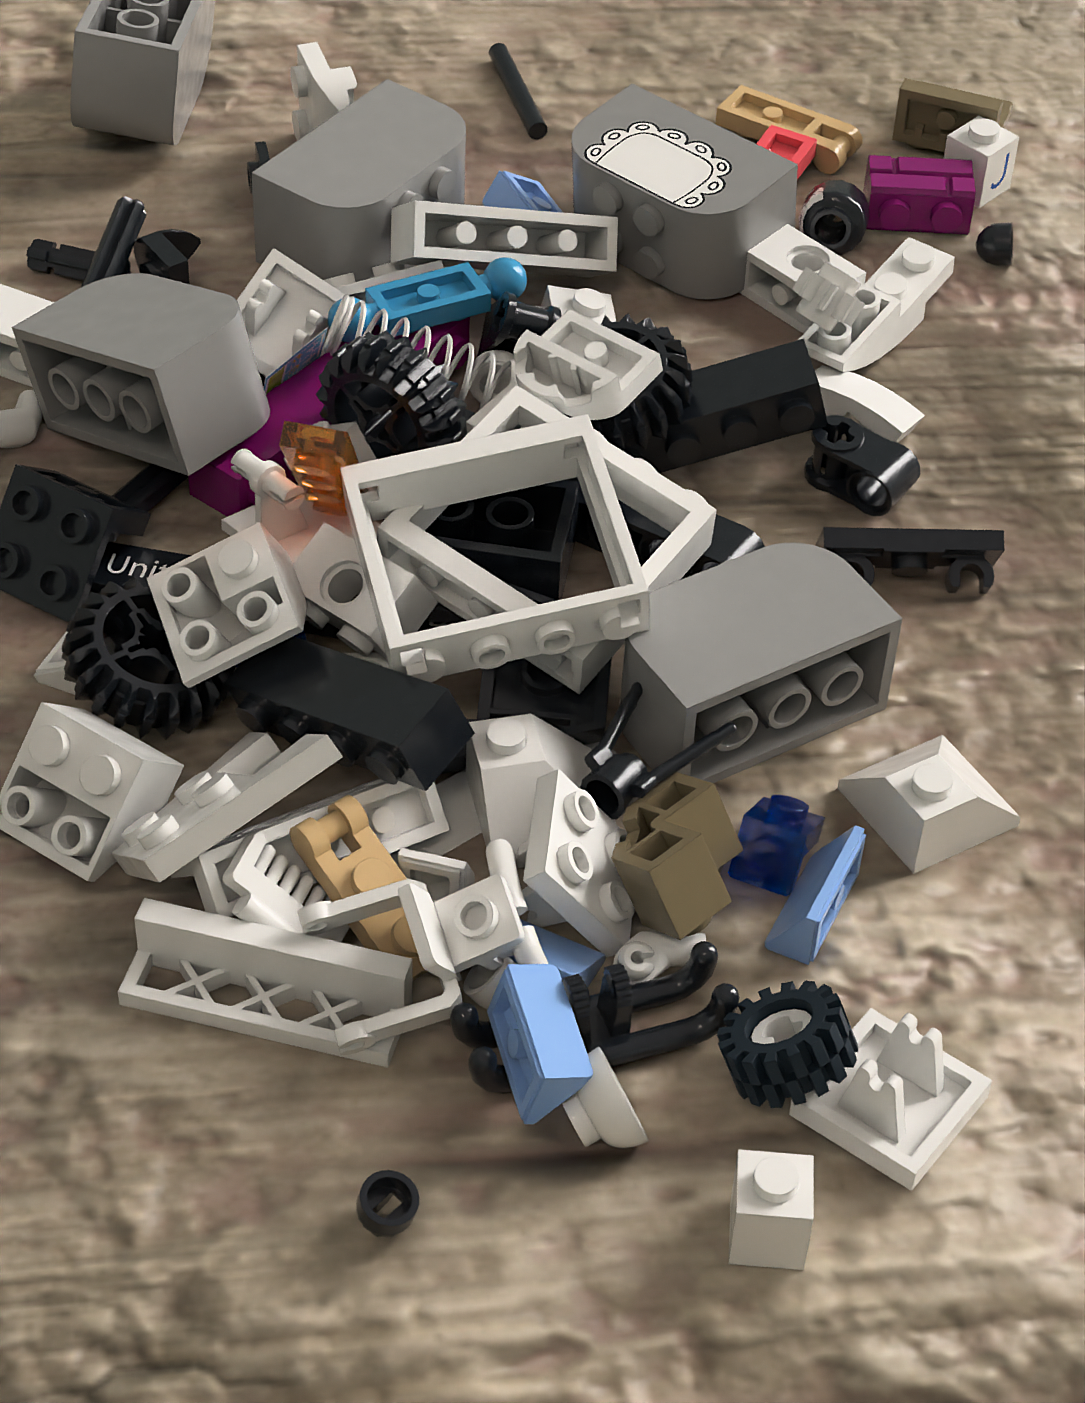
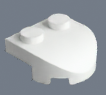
[290,42,357,141]
[513,309,663,420]

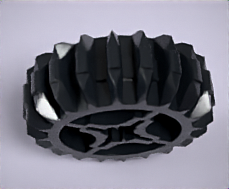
[562,313,693,451]
[316,330,467,459]
[61,576,235,740]

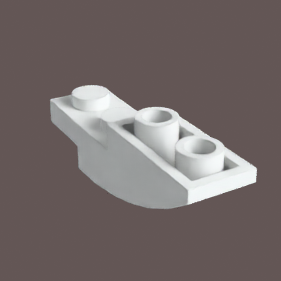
[798,237,955,372]

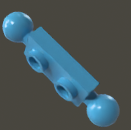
[327,257,527,343]

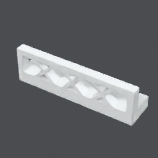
[171,778,450,917]
[118,898,412,1068]

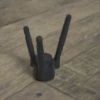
[580,682,737,820]

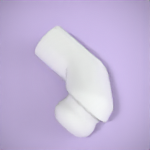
[0,390,43,448]
[613,931,706,985]

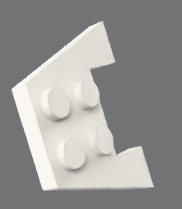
[111,732,343,883]

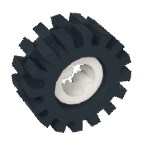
[717,980,859,1108]

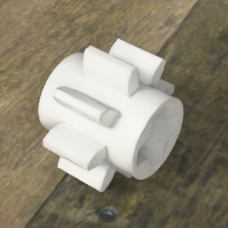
[791,261,865,332]

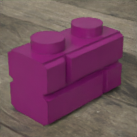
[863,155,976,235]

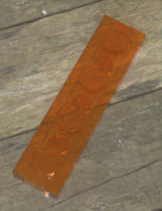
[279,420,369,516]

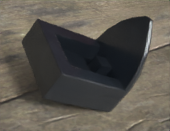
[133,229,201,284]

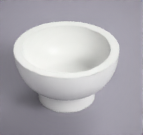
[562,1047,649,1148]

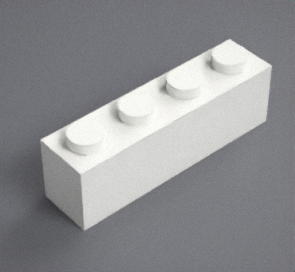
[390,200,618,278]

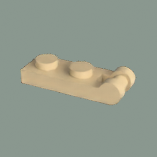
[715,85,863,175]
[289,795,428,982]

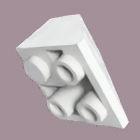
[147,522,307,688]

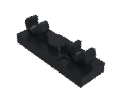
[815,527,1005,594]

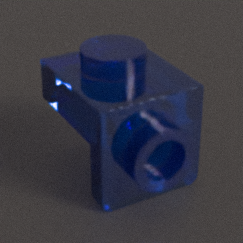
[728,795,825,896]

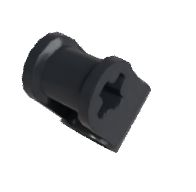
[477,292,561,357]
[804,415,920,516]

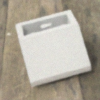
[0,702,184,882]

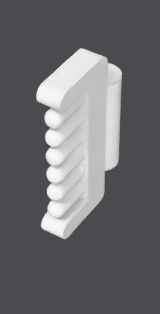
[223,832,350,942]

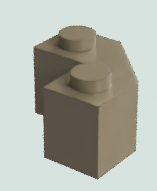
[611,772,743,940]

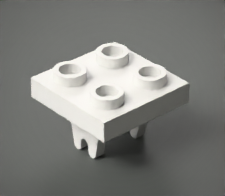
[237,248,345,377]
[517,769,635,958]
[789,1008,992,1191]

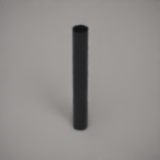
[489,43,548,140]

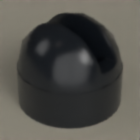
[976,223,1013,265]
[356,1170,420,1237]

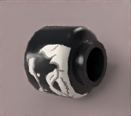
[799,180,870,256]

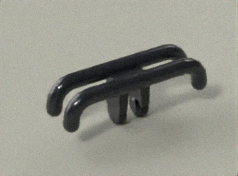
[450,941,740,1094]

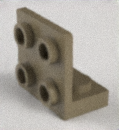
[892,78,1013,152]

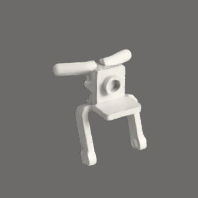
[297,839,549,1055]

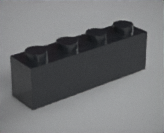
[624,339,828,473]
[223,636,475,791]

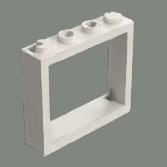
[378,385,717,694]
[340,414,649,682]

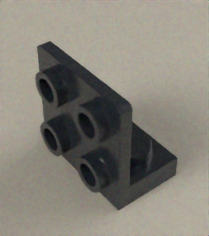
[0,464,151,622]

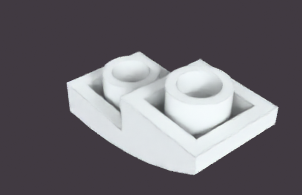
[815,365,925,443]

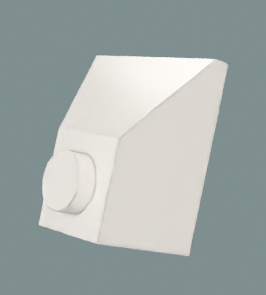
[466,713,616,868]
[838,735,1021,874]

